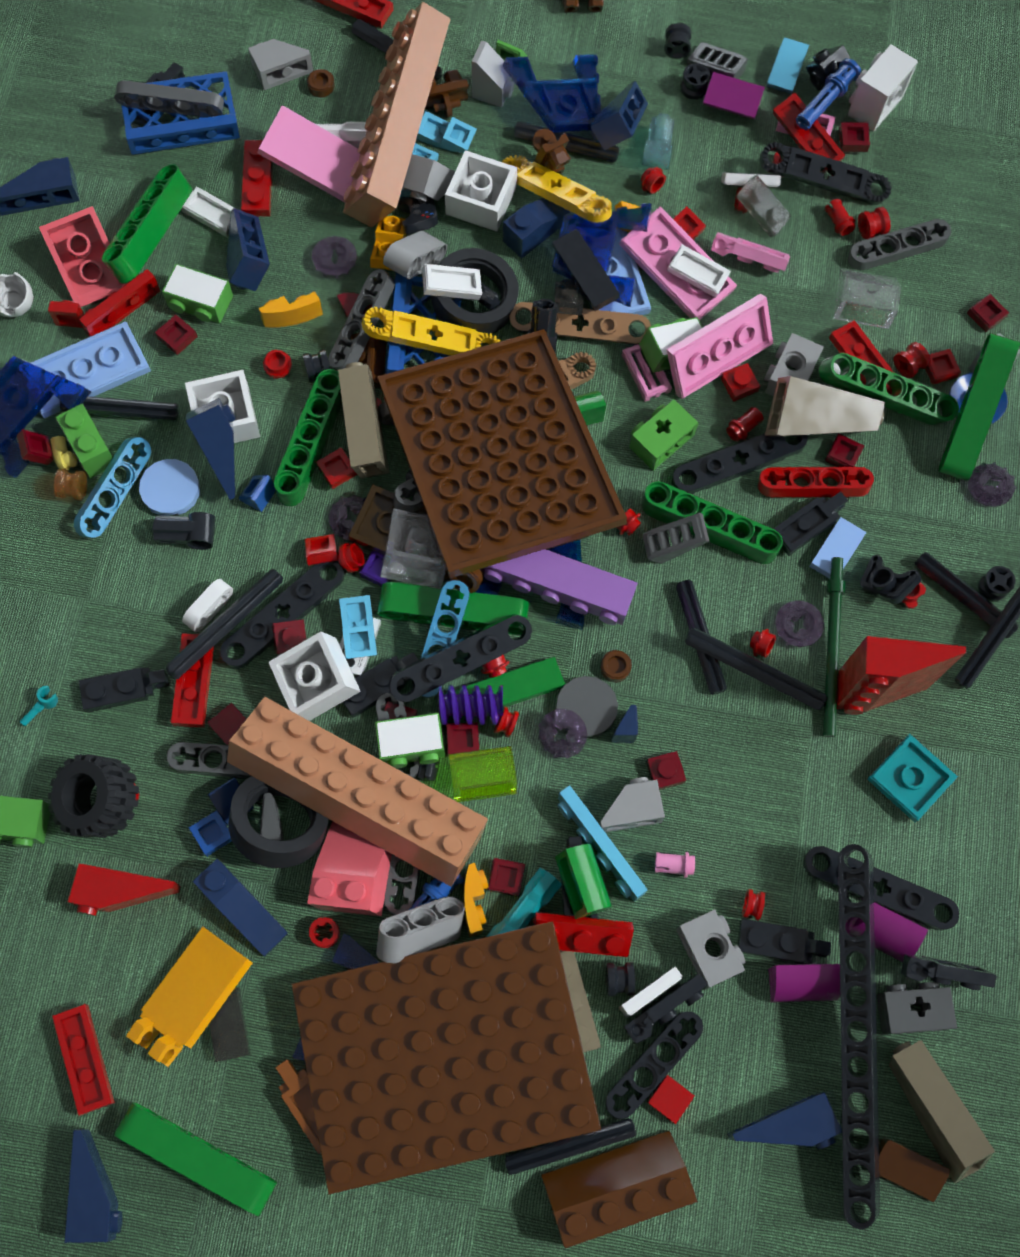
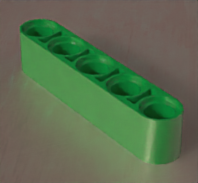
[102,164,192,284]
[938,333,1020,481]
[819,353,959,425]
[274,369,342,507]
[642,481,783,564]
[377,582,529,635]
[114,1102,277,1216]

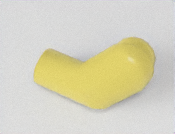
[50,436,77,471]

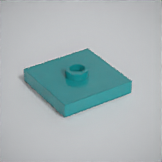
[867,734,958,823]

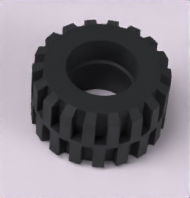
[48,754,139,838]

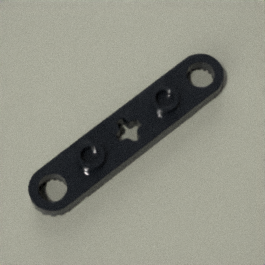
[759,142,892,205]
[672,434,808,495]
[220,561,345,669]
[388,614,532,702]
[803,846,960,931]

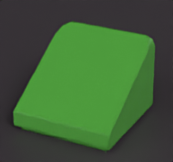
[496,39,527,71]

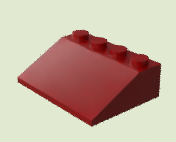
[837,636,966,715]

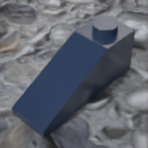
[591,81,648,150]
[0,157,80,216]
[503,198,576,259]
[226,208,270,291]
[186,398,236,500]
[192,858,289,957]
[727,1092,842,1150]
[64,1129,123,1243]

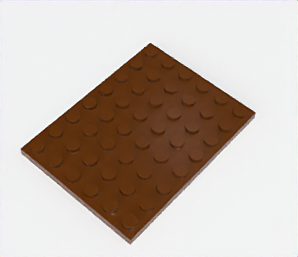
[378,329,627,578]
[292,921,602,1194]

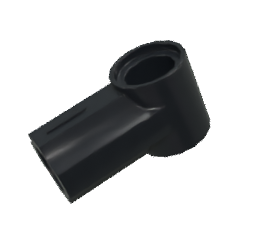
[528,299,558,353]
[153,512,216,550]

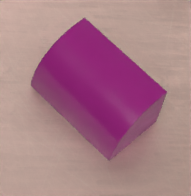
[703,72,765,119]
[849,903,928,962]
[768,964,840,1003]

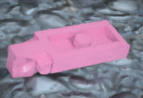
[711,232,790,272]

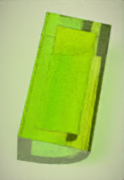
[449,746,517,802]

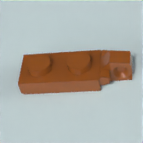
[275,1059,321,1154]

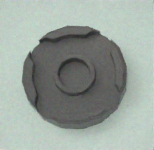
[556,676,618,738]

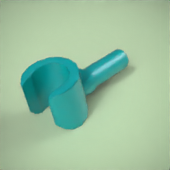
[20,686,58,726]

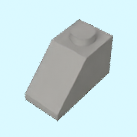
[248,39,313,90]
[472,40,515,108]
[402,154,455,202]
[599,777,665,833]

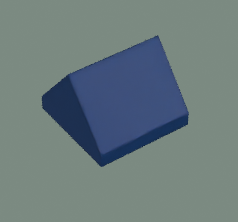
[239,475,276,512]

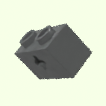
[876,982,957,1035]

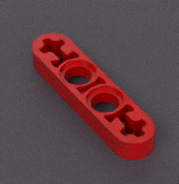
[757,467,874,497]

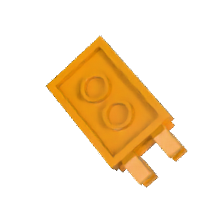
[126,927,253,1067]

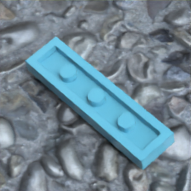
[557,785,648,902]

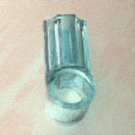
[642,113,675,170]

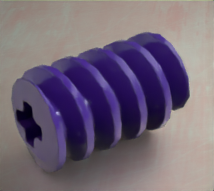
[439,685,503,725]

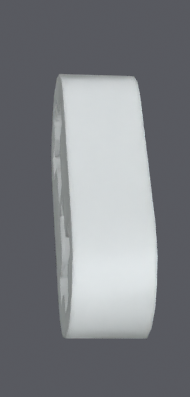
[182,579,233,632]

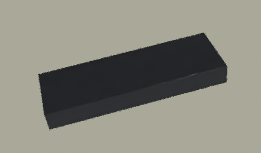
[552,229,620,311]

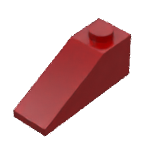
[68,863,181,916]

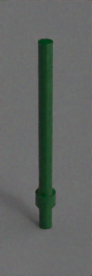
[823,557,846,737]

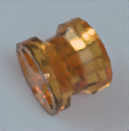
[54,469,87,500]

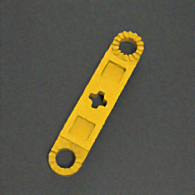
[502,155,612,223]
[362,307,500,356]

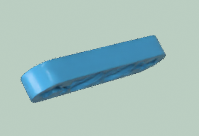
[74,437,151,538]
[421,580,470,697]

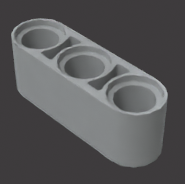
[383,230,447,279]
[376,897,465,963]

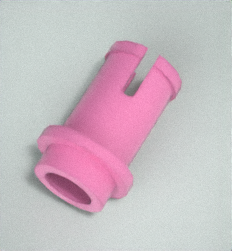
[655,852,695,878]

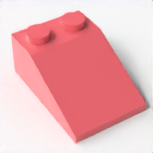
[39,206,127,307]
[307,821,392,917]

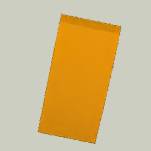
[370,216,406,271]
[259,291,323,328]
[463,863,489,937]

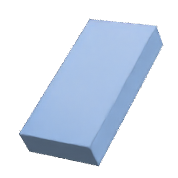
[809,517,866,579]

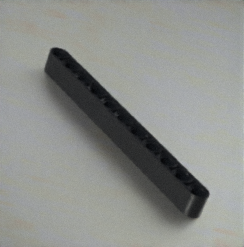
[838,844,880,1230]

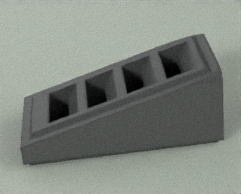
[687,42,748,79]
[643,513,709,564]
[260,793,284,841]

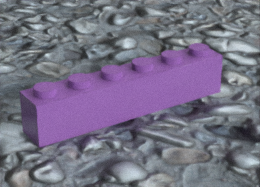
[480,549,638,625]

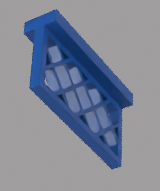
[121,71,240,155]
[385,272,461,374]

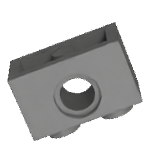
[764,333,824,396]
[676,909,745,990]

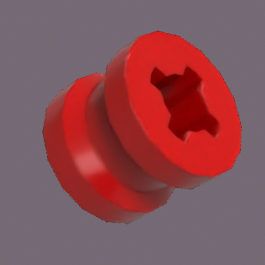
[858,207,891,240]
[893,342,931,379]

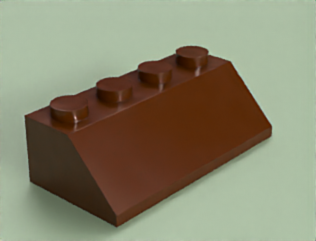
[541,1131,698,1249]

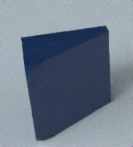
[611,705,638,743]
[208,778,254,825]

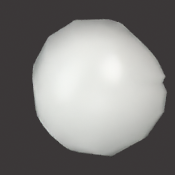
[0,272,34,318]

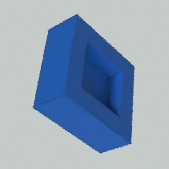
[189,810,232,856]

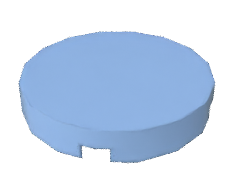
[139,459,200,516]

